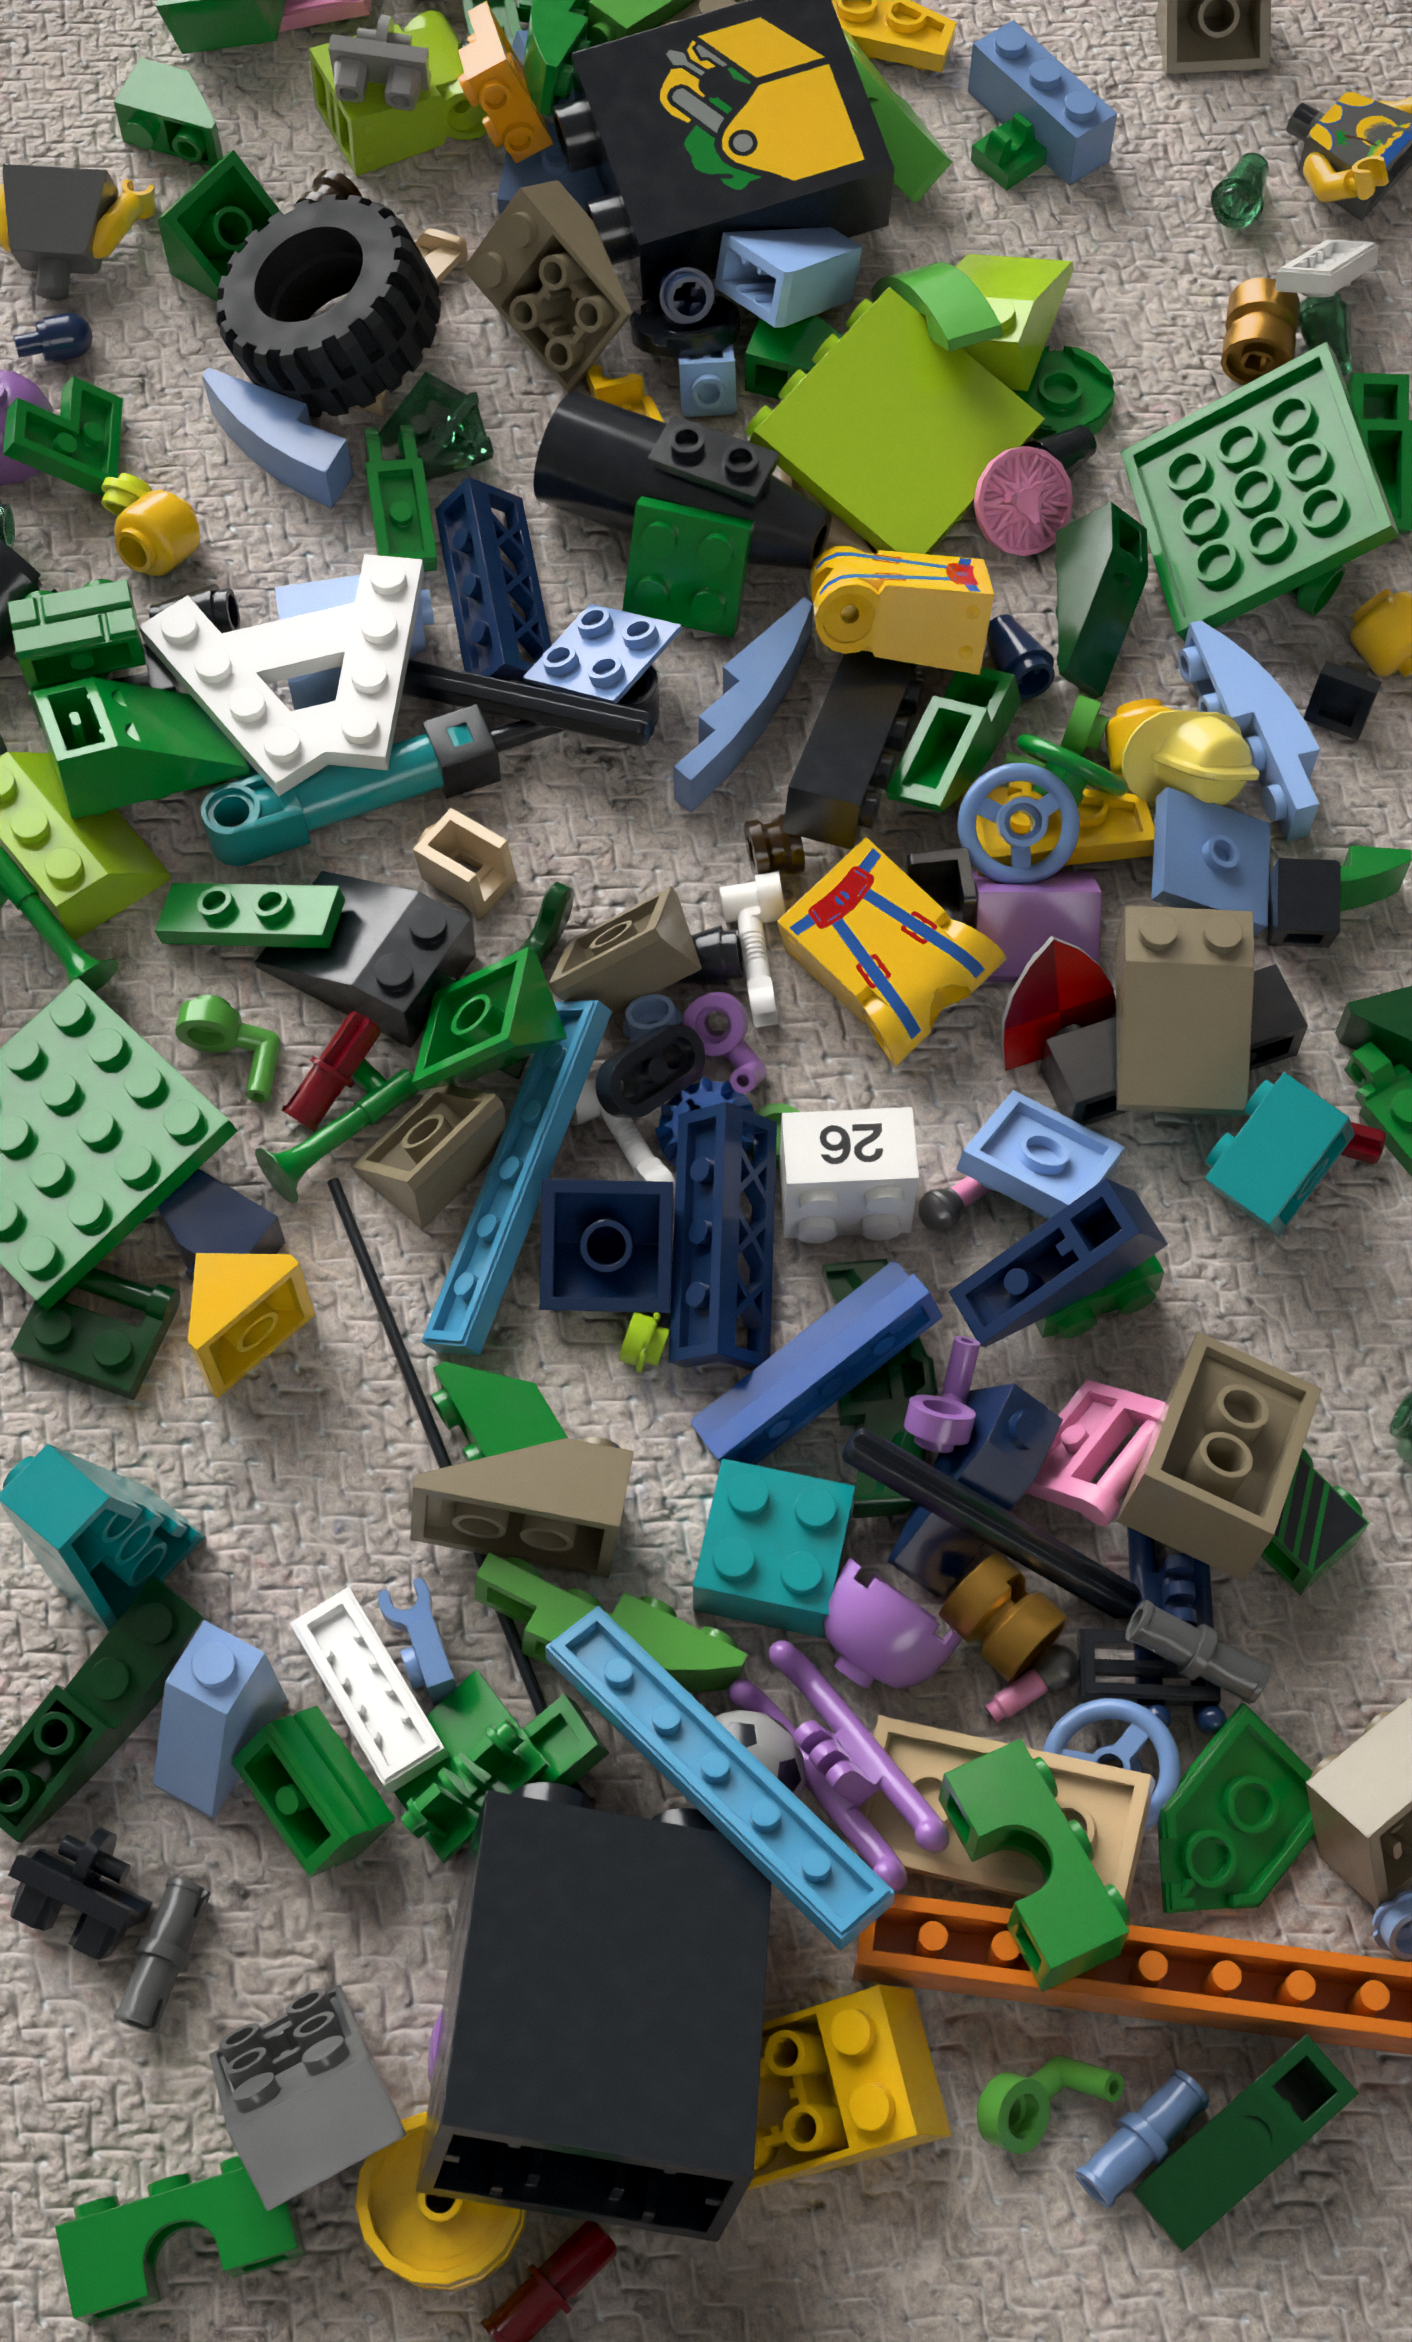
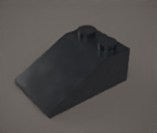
[255,871,476,1048]

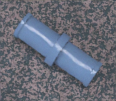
[1075,2069,1210,2209]

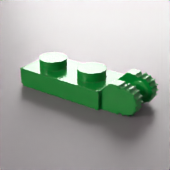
[364,424,437,572]

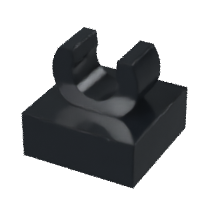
[1303,661,1382,741]

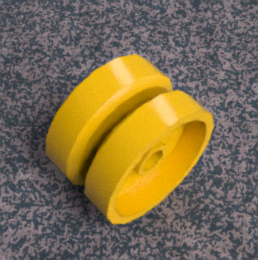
[355,2111,527,2292]

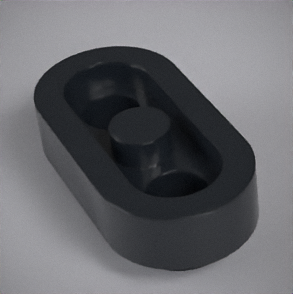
[595,1024,705,1118]

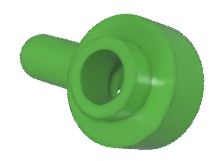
[1003,695,1109,786]
[175,995,281,1103]
[977,2055,1124,2154]

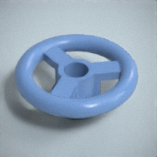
[958,763,1080,884]
[1043,1698,1181,1831]

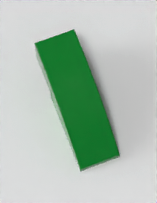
[1346,373,1412,534]
[885,667,1022,813]

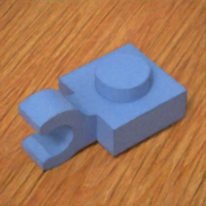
[378,1577,456,1706]

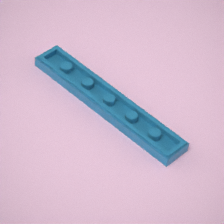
[421,1000,612,1356]
[545,1605,895,1951]

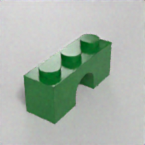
[938,1738,1130,1992]
[55,2155,306,2325]

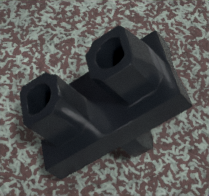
[8,1827,153,1960]

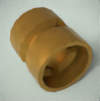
[1221,278,1300,385]
[939,1551,1070,1683]

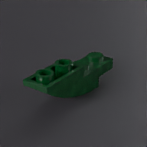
[0,1576,212,1843]

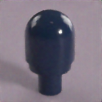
[13,313,93,363]

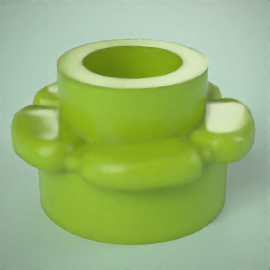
[618,1312,670,1373]

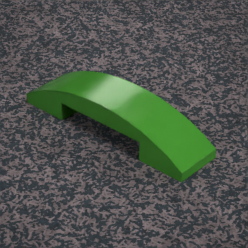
[871,262,1003,351]

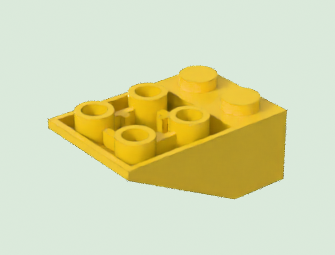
[746,1985,952,2191]

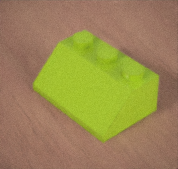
[0,752,171,941]

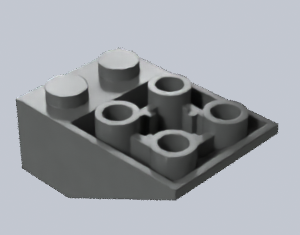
[209,1985,407,2211]

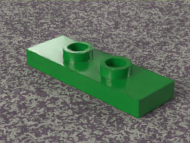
[154,883,346,948]

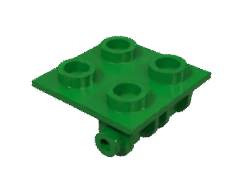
[394,1669,549,1863]

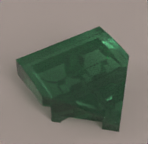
[366,371,494,481]

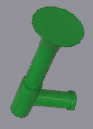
[0,846,118,993]
[255,1058,420,1204]

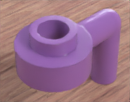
[682,992,767,1094]
[904,1336,980,1453]

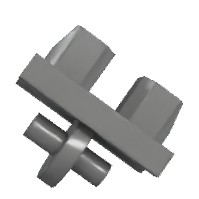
[328,14,432,111]

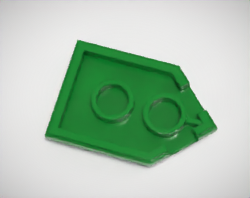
[1157,1703,1315,1913]

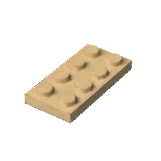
[846,1715,1155,1908]

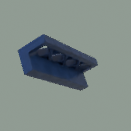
[435,477,552,689]
[669,1102,777,1371]

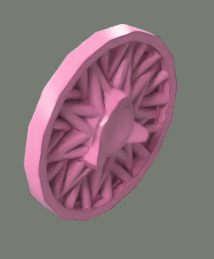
[974,446,1073,556]

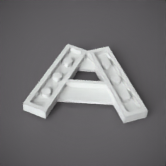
[139,554,424,796]

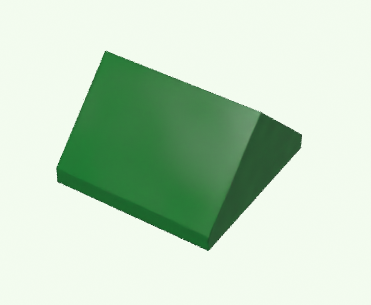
[157,150,280,302]
[412,947,567,1090]

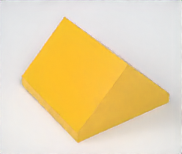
[188,1253,316,1399]

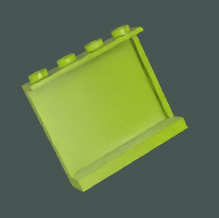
[744,287,1045,555]

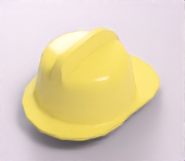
[1122,710,1260,805]

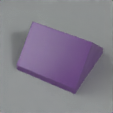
[972,871,1102,982]

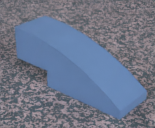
[202,367,353,508]

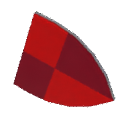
[1001,936,1116,1071]

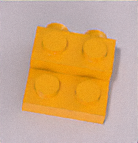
[457,1,554,164]

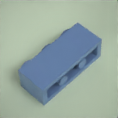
[968,20,1117,186]

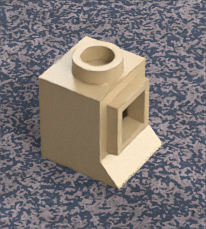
[413,808,517,921]

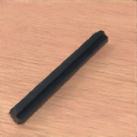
[402,659,655,747]
[842,1428,1140,1619]

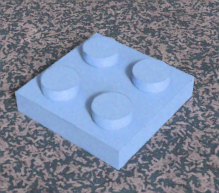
[956,1090,1125,1219]

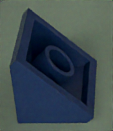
[539,1179,673,1313]

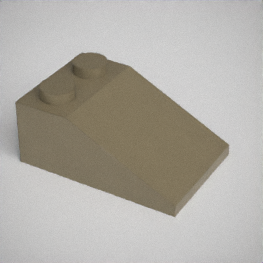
[1116,905,1255,1116]
[1117,1332,1322,1581]
[410,1437,634,1578]

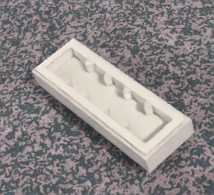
[1275,239,1379,297]
[290,1587,450,1794]

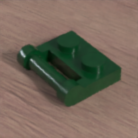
[11,1267,181,1400]

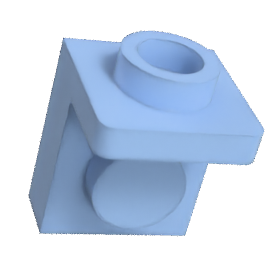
[677,344,737,417]

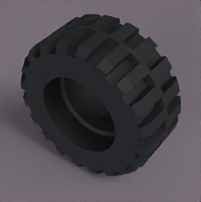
[216,194,441,417]

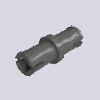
[1125,1600,1271,1704]
[114,1878,211,2033]

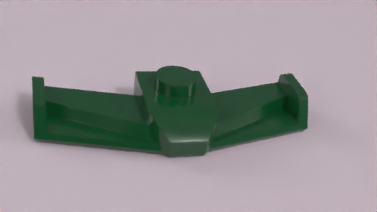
[822,1258,938,1518]

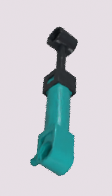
[200,665,659,867]

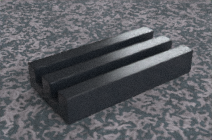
[1077,1629,1221,1707]

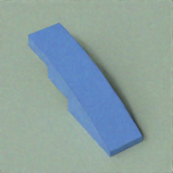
[674,597,813,813]

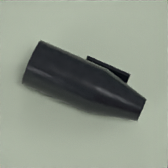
[533,391,832,570]

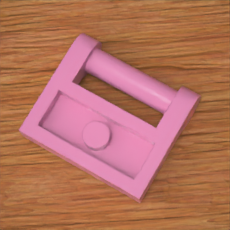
[1025,1379,1165,1527]

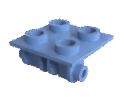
[523,604,683,704]

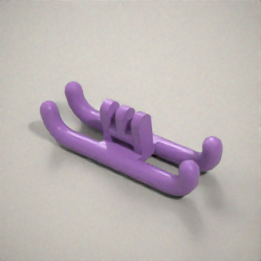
[728,1641,949,1892]

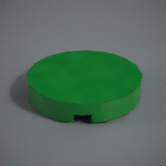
[1012,346,1115,439]

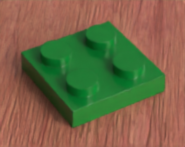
[622,496,755,638]

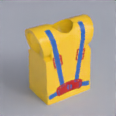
[810,546,994,675]
[777,837,1007,1067]

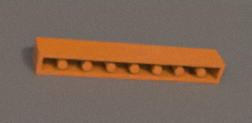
[853,1894,1412,2055]

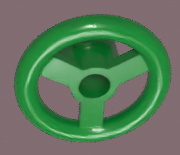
[1017,733,1128,807]

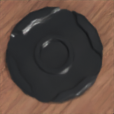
[630,296,741,358]

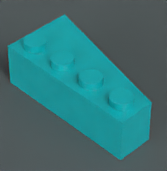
[0,1444,206,1633]

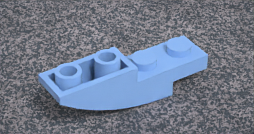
[1178,620,1320,842]

